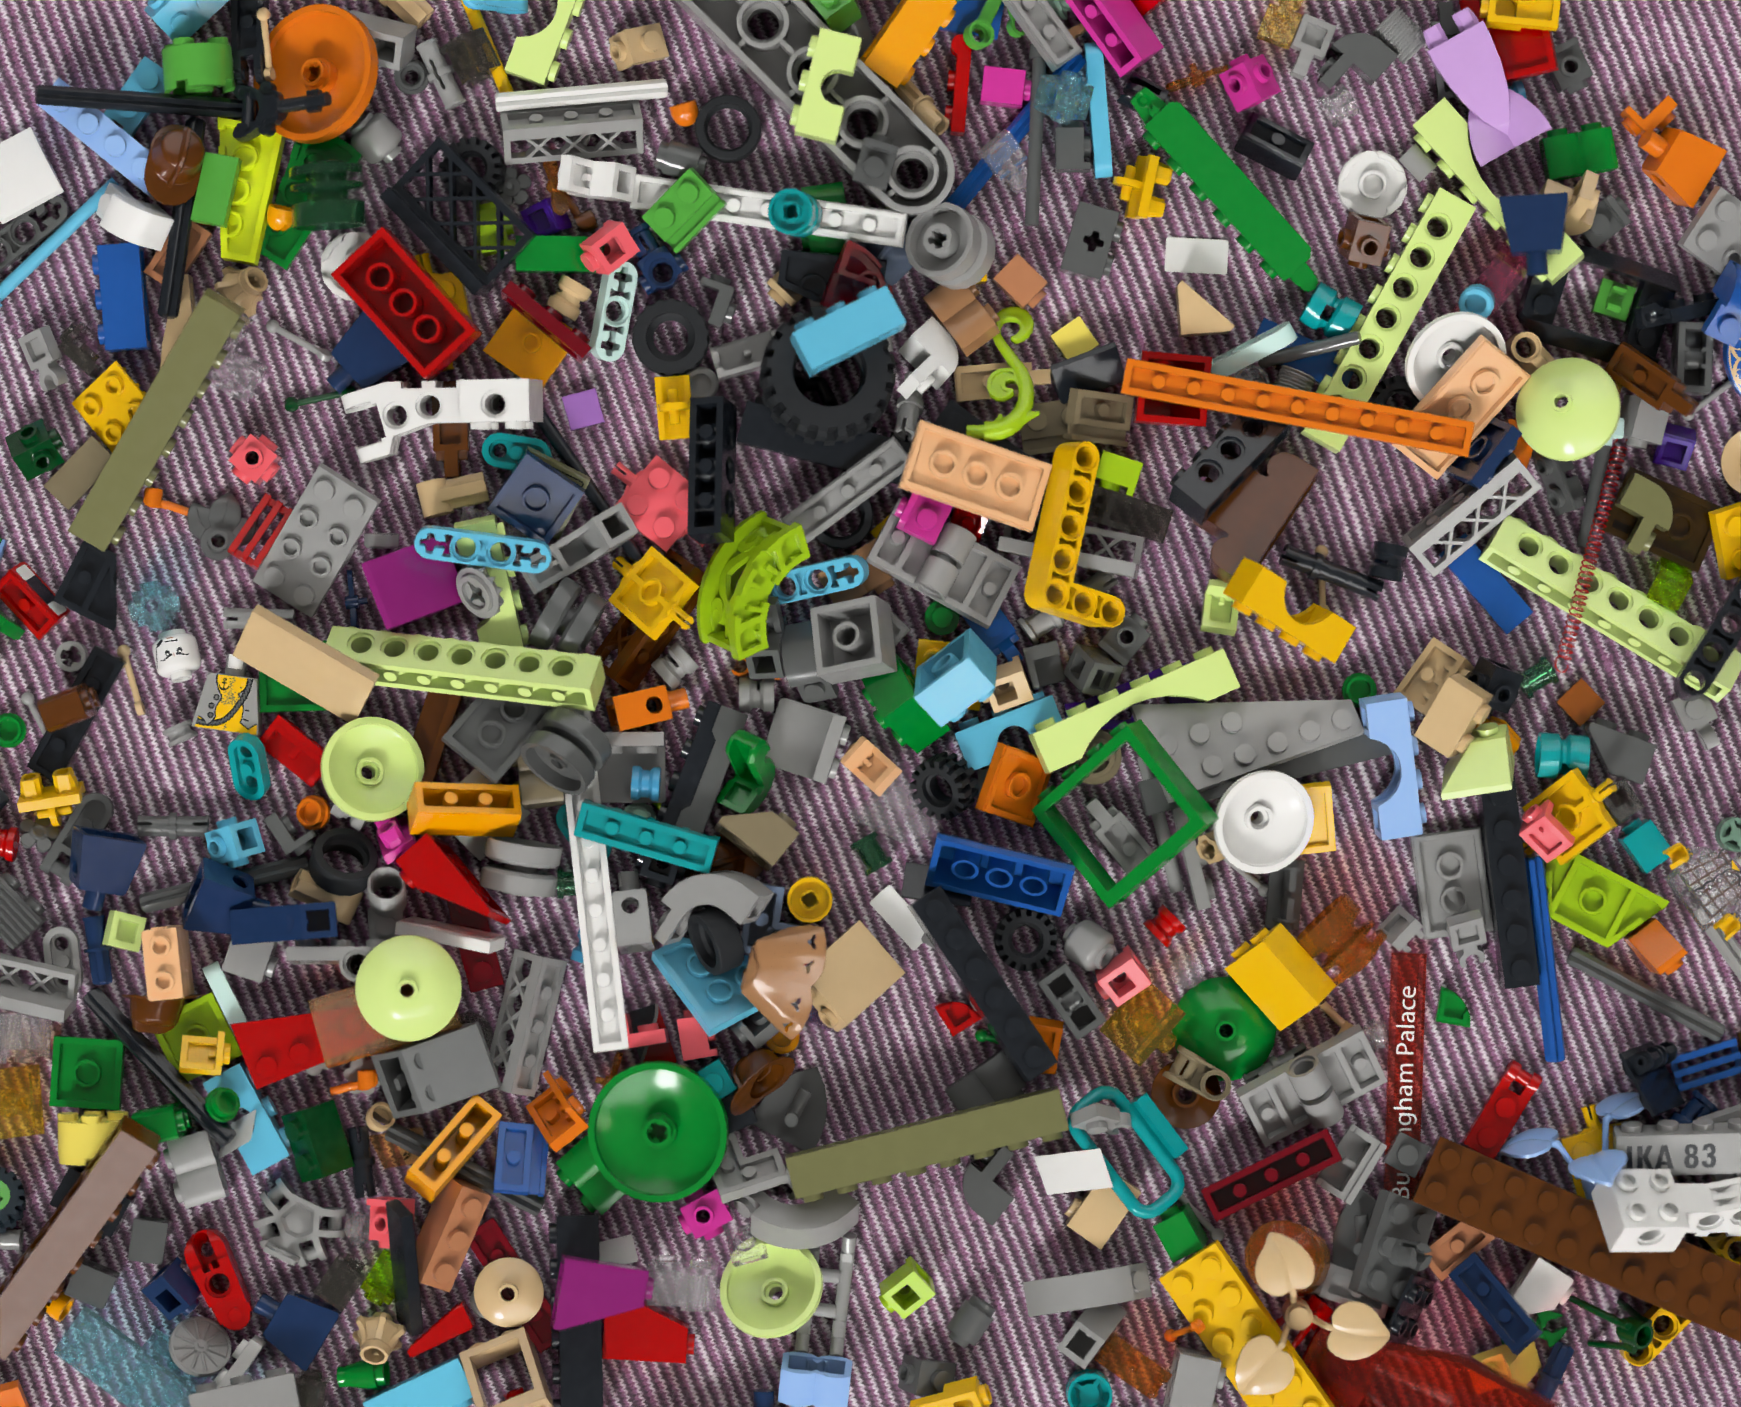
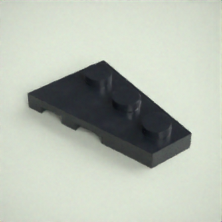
[778,248,887,303]

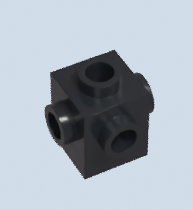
[1468,656,1524,715]
[636,854,686,889]

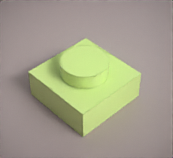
[102,910,147,952]

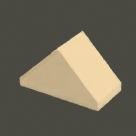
[1175,280,1235,337]

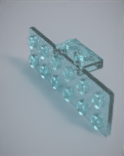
[54,1307,208,1407]

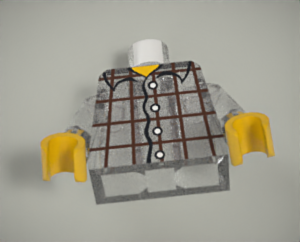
[1662,843,1741,941]

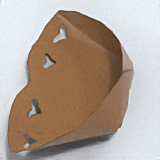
[740,925,826,1039]

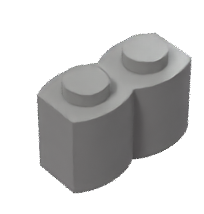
[163,1130,230,1209]

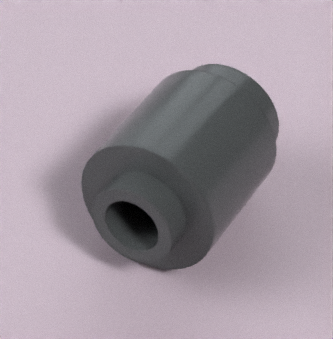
[654,140,708,178]
[947,1294,996,1348]

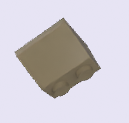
[714,811,800,872]

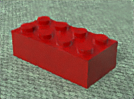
[331,227,483,381]

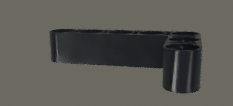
[1673,575,1741,701]

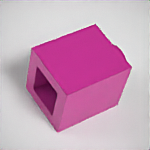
[980,65,1031,109]

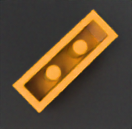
[860,0,957,88]
[407,782,522,837]
[404,1094,502,1203]

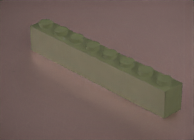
[68,288,246,552]
[785,1086,1069,1203]

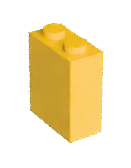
[1225,922,1337,1031]

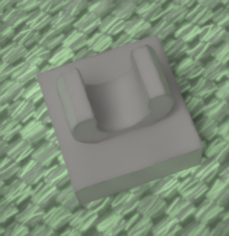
[1375,905,1424,953]

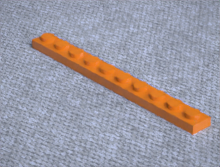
[1120,358,1475,458]

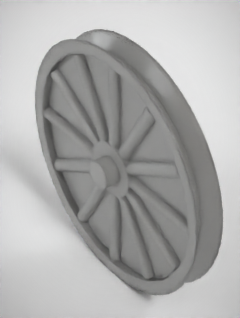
[169,1316,231,1377]

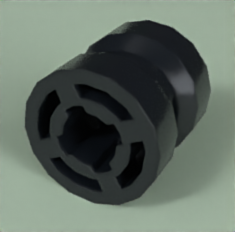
[1368,541,1408,582]

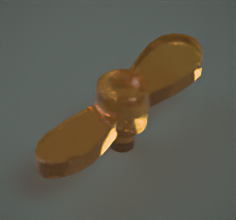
[1165,63,1229,92]
[543,161,569,215]
[594,1051,623,1089]

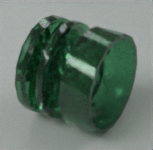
[289,160,366,231]

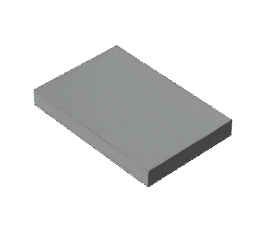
[1409,827,1494,940]

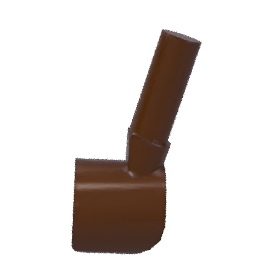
[558,191,598,233]

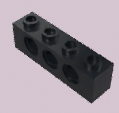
[687,396,737,544]
[1169,415,1292,525]

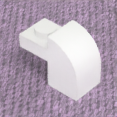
[557,155,636,202]
[96,182,174,251]
[897,316,958,400]

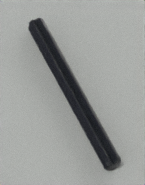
[35,85,242,119]
[158,117,206,319]
[83,987,236,1147]

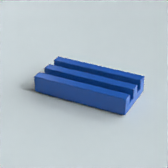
[1669,1037,1741,1092]

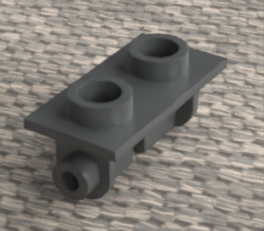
[1532,451,1586,516]
[1265,860,1305,930]

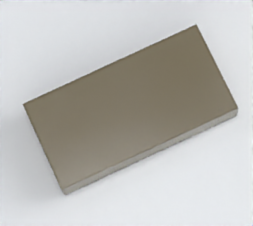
[43,436,111,510]

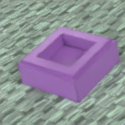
[562,388,605,431]

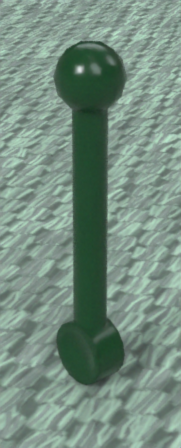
[284,385,356,412]

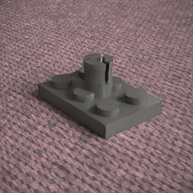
[441,698,554,784]
[1348,1189,1437,1309]

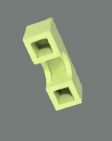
[789,28,862,145]

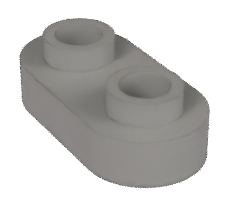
[43,926,84,993]

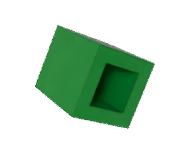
[1153,1203,1208,1263]

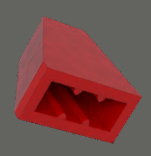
[602,1301,695,1364]

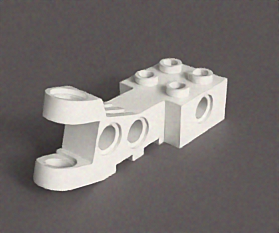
[341,379,543,464]
[1591,1169,1741,1252]

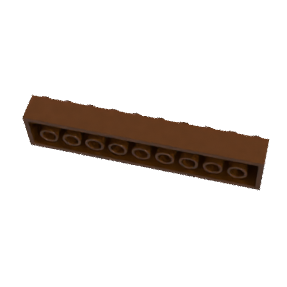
[1411,1135,1741,1342]

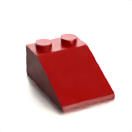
[396,833,512,925]

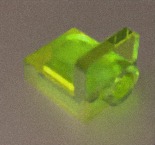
[1647,558,1693,611]
[360,1248,395,1306]

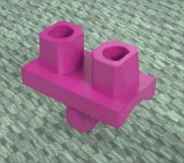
[374,816,416,868]

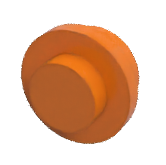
[296,795,331,830]

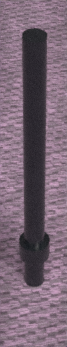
[536,409,644,564]

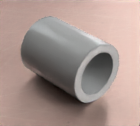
[1398,143,1437,183]

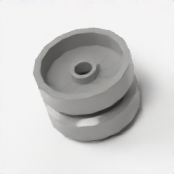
[905,202,996,290]
[479,836,563,897]

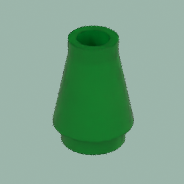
[337,1360,391,1390]

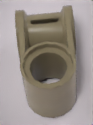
[1162,1045,1231,1101]

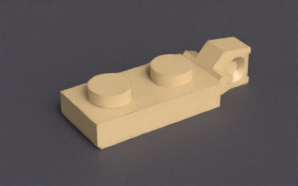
[954,361,1052,403]

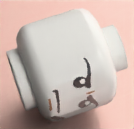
[152,629,201,683]

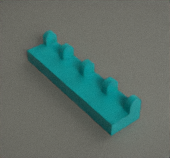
[573,799,720,873]

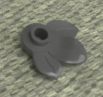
[187,493,257,561]

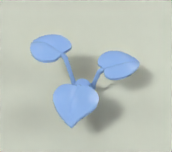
[1498,1092,1645,1200]

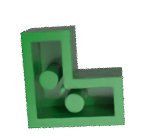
[861,654,951,754]

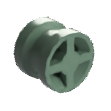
[1715,817,1741,852]

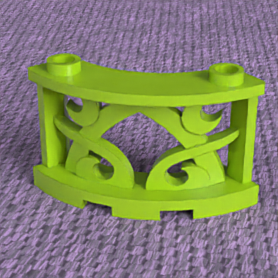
[697,510,811,661]

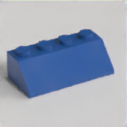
[925,832,1075,917]

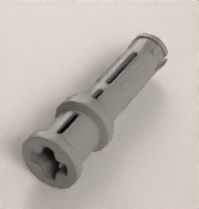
[1017,571,1118,646]

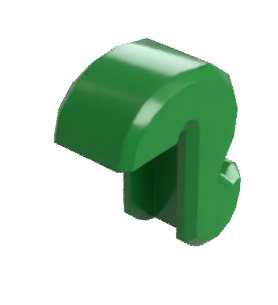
[717,729,775,814]

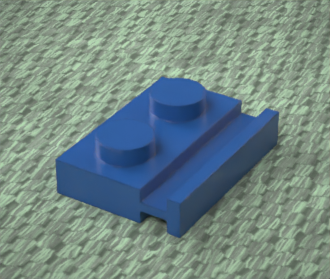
[493,1121,548,1197]

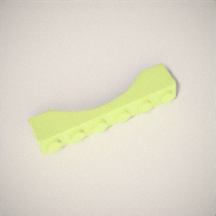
[1413,97,1585,285]
[1028,646,1240,774]

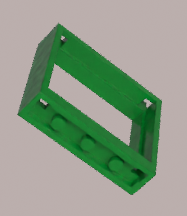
[1031,719,1219,909]

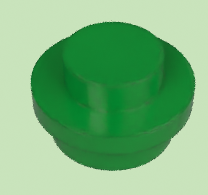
[925,601,960,635]
[1341,673,1377,708]
[0,713,27,748]
[205,1087,240,1123]

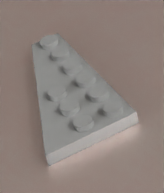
[1130,699,1364,804]

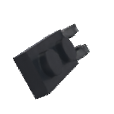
[231,0,269,86]

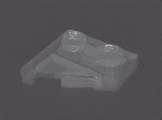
[849,773,944,850]

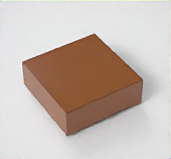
[1555,678,1605,727]

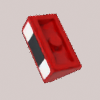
[0,562,70,641]

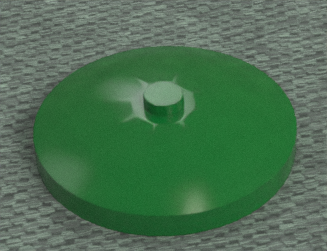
[588,1061,729,1203]

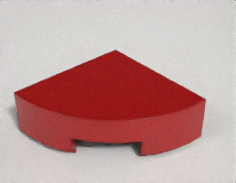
[934,1001,982,1036]

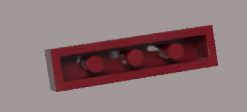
[1201,1128,1342,1222]

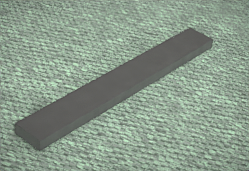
[1137,733,1392,816]

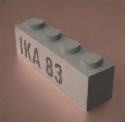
[1613,1118,1741,1175]

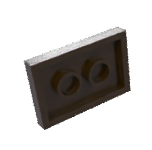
[1600,466,1722,573]

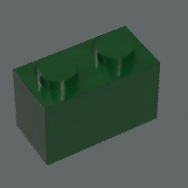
[281,1099,355,1183]

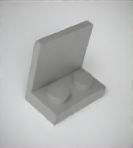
[598,732,666,803]

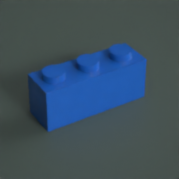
[92,243,152,353]

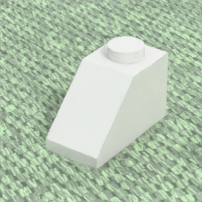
[1509,1254,1574,1314]

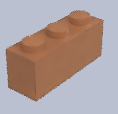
[416,1177,491,1293]

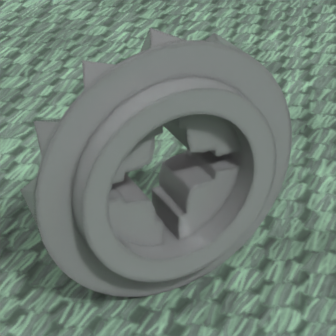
[456,565,504,619]

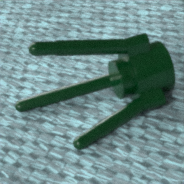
[1569,1295,1654,1354]

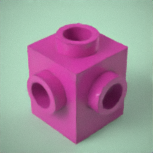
[1219,54,1282,113]
[677,1186,734,1241]

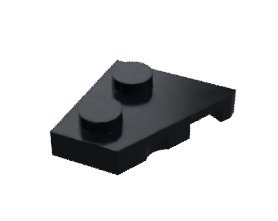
[53,540,117,631]

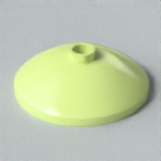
[1515,357,1621,461]
[321,717,425,822]
[355,935,462,1041]
[720,1239,823,1338]

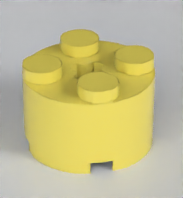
[57,1109,128,1166]

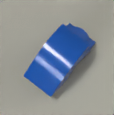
[1701,260,1741,348]

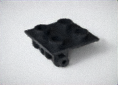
[1618,1041,1685,1117]
[1382,1274,1435,1345]

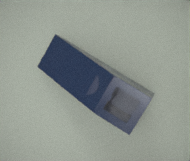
[229,901,338,945]

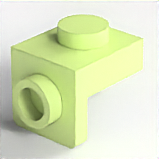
[1200,578,1239,636]

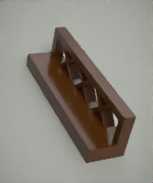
[593,549,704,692]
[413,692,464,782]

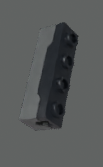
[656,700,748,834]

